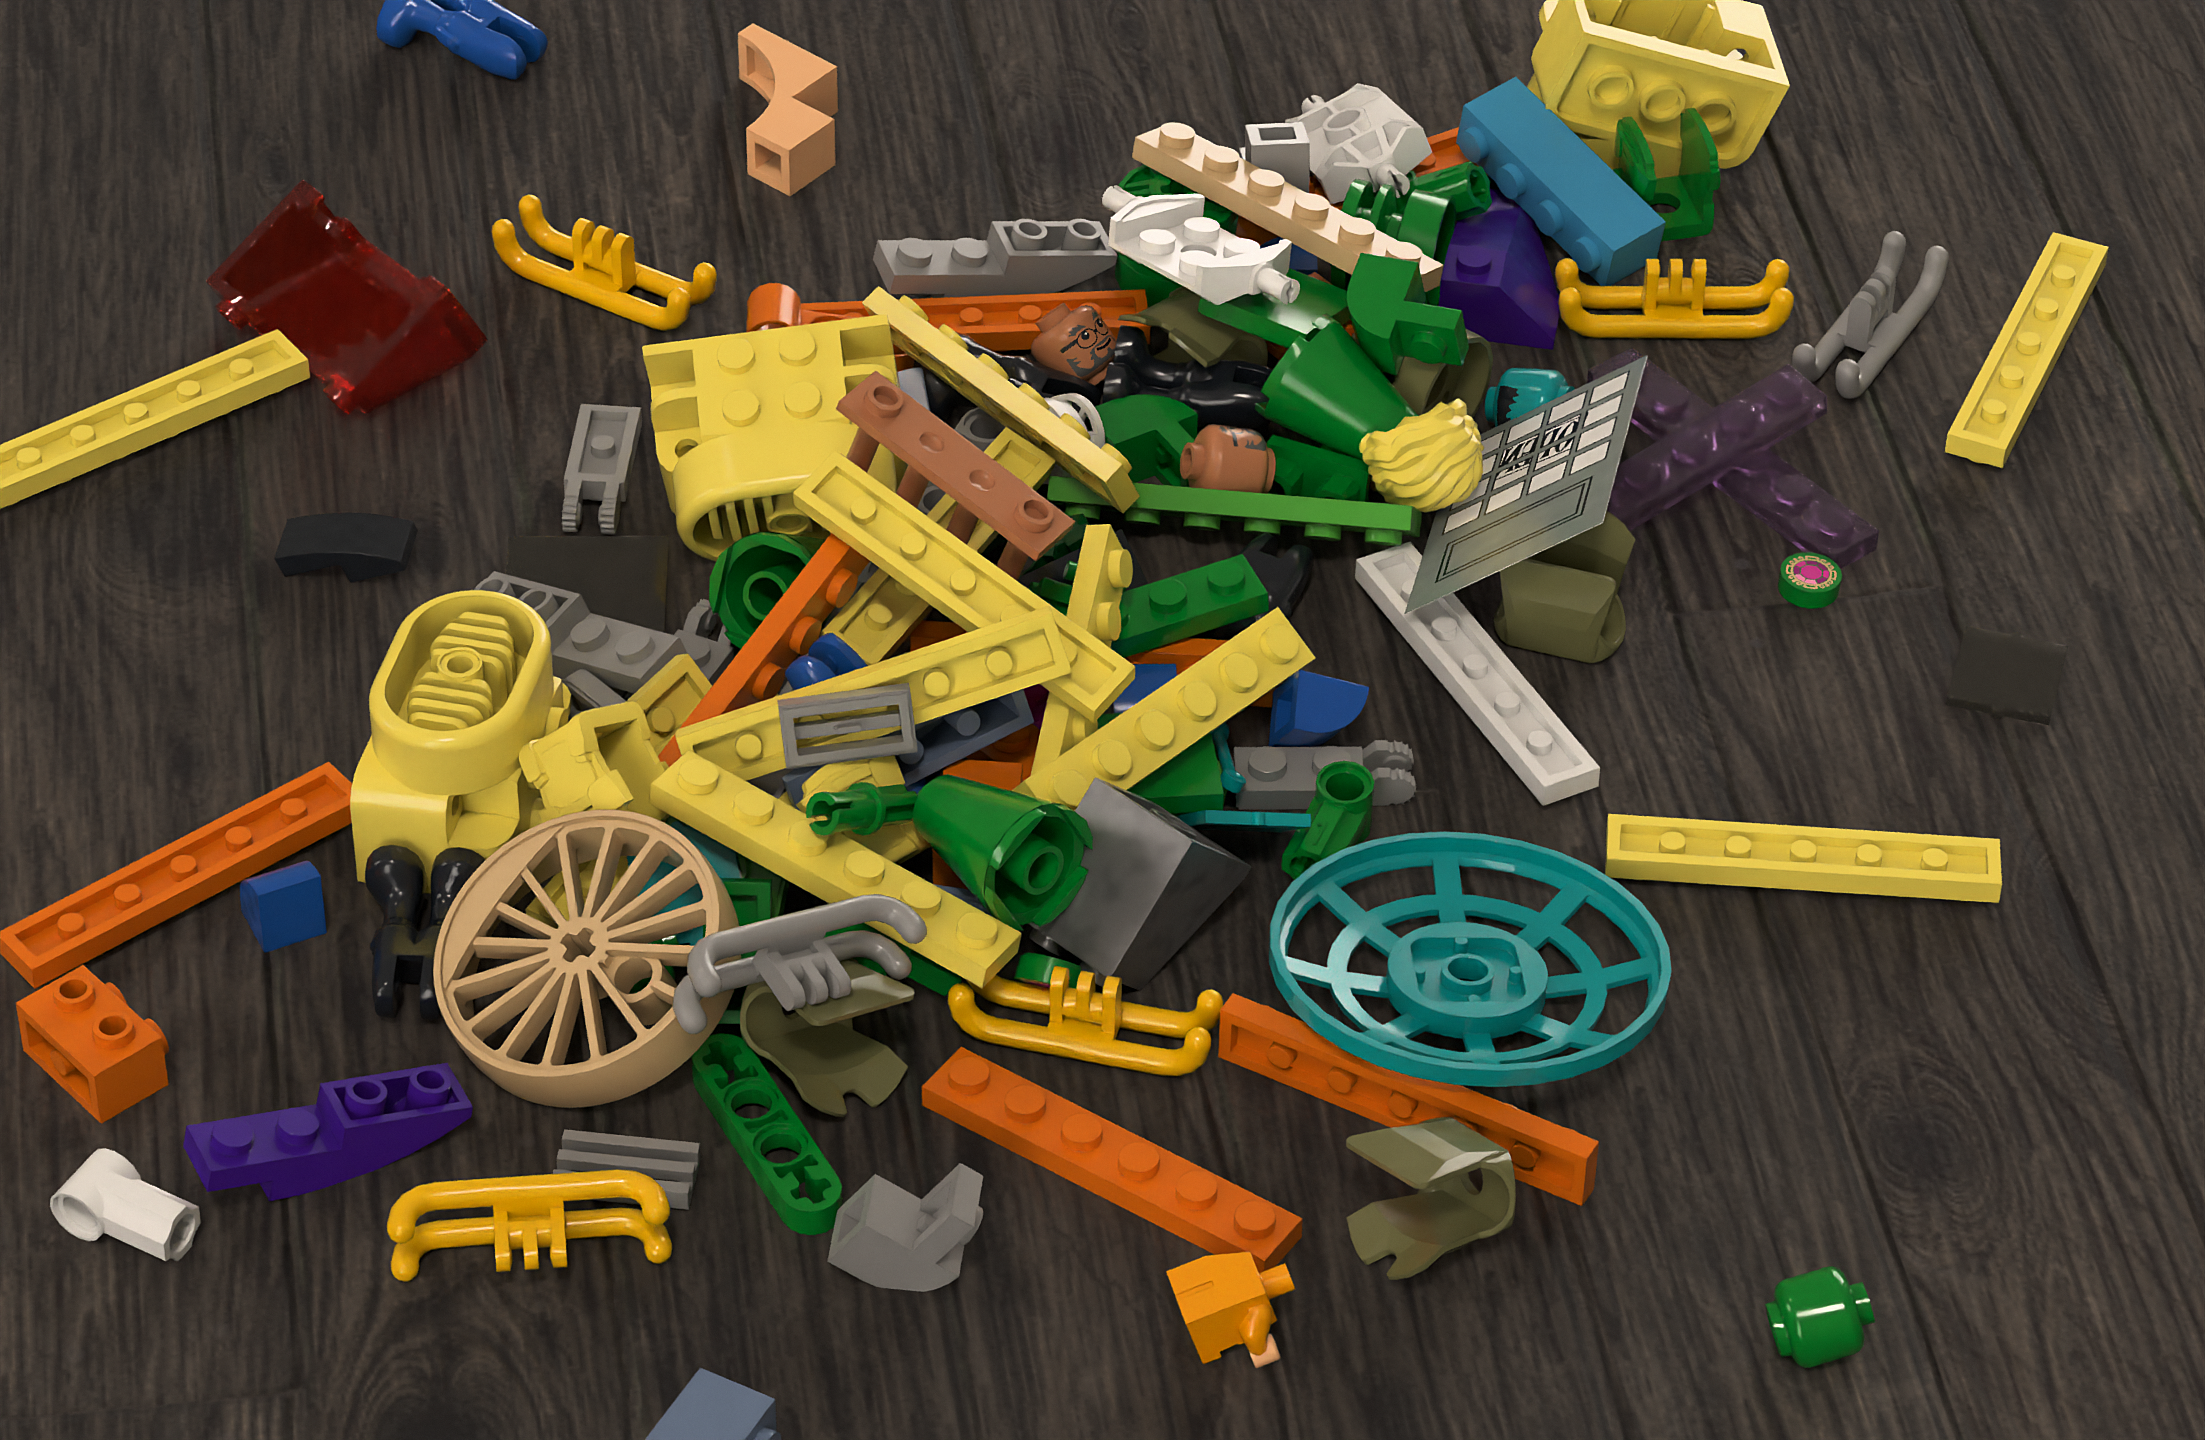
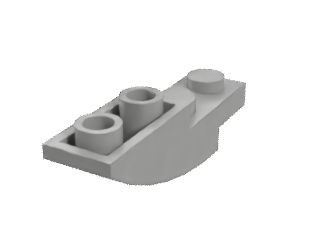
[873,219,1118,298]
[474,571,688,696]

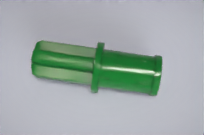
[806,782,918,836]

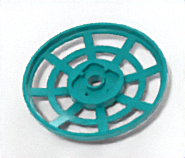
[1269,831,1672,1087]

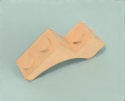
[738,23,838,196]

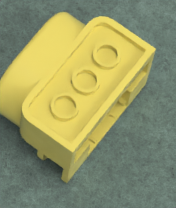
[1527,0,1790,178]
[642,314,908,561]
[350,590,571,893]

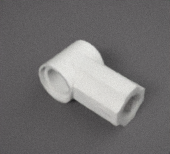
[50,1148,201,1261]

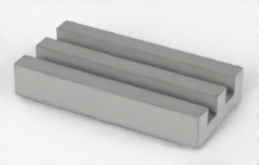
[777,683,918,769]
[553,1129,701,1210]

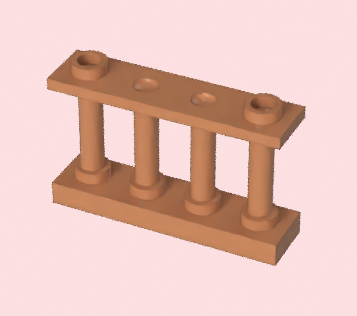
[836,371,1075,581]

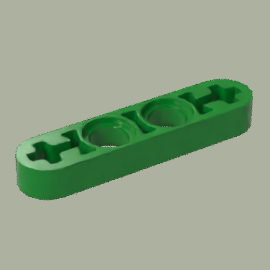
[691,1033,843,1235]

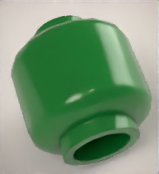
[1764,1266,1875,1368]

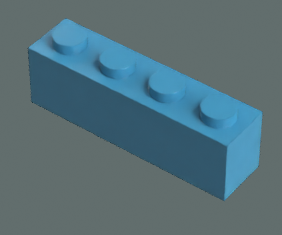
[1456,77,1666,286]

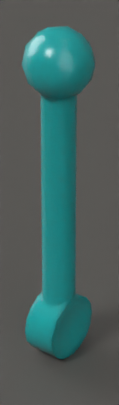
[1211,723,1246,793]

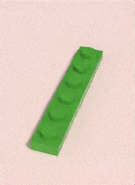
[1047,476,1422,546]

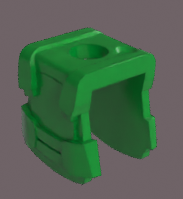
[1613,108,1720,242]

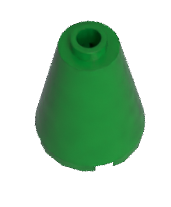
[1255,313,1419,460]
[709,532,835,649]
[913,775,1093,931]

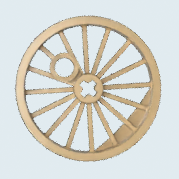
[433,810,741,1108]

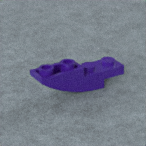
[183,1063,473,1201]

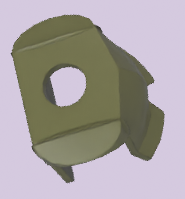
[1118,286,1268,427]
[1493,510,1636,663]
[740,958,914,1117]
[1346,1117,1516,1280]

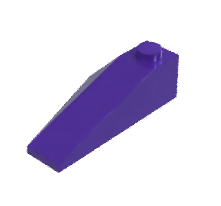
[1439,189,1560,350]

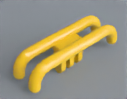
[492,194,717,331]
[1555,258,1794,339]
[948,966,1223,1076]
[387,1169,672,1282]

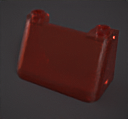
[206,179,488,415]

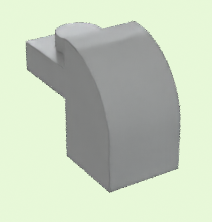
[1239,122,1310,193]
[827,1163,983,1292]

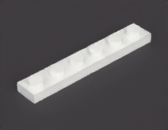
[1355,542,1600,806]

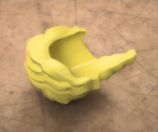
[1359,398,1484,513]

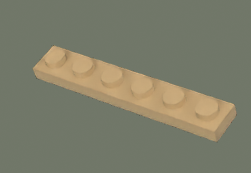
[1132,122,1444,292]

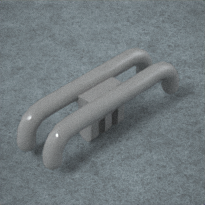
[1792,231,1949,399]
[673,894,927,1034]

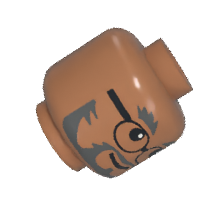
[1031,303,1117,385]
[1180,424,1276,494]

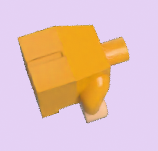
[1166,1252,1295,1369]

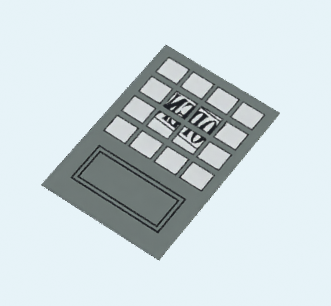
[1404,355,1647,615]

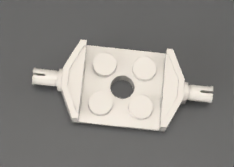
[1285,83,1432,204]
[1102,185,1300,305]

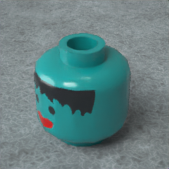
[1485,367,1575,427]

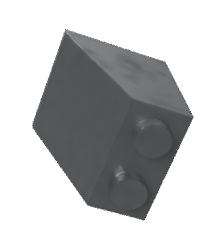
[1028,777,1251,990]

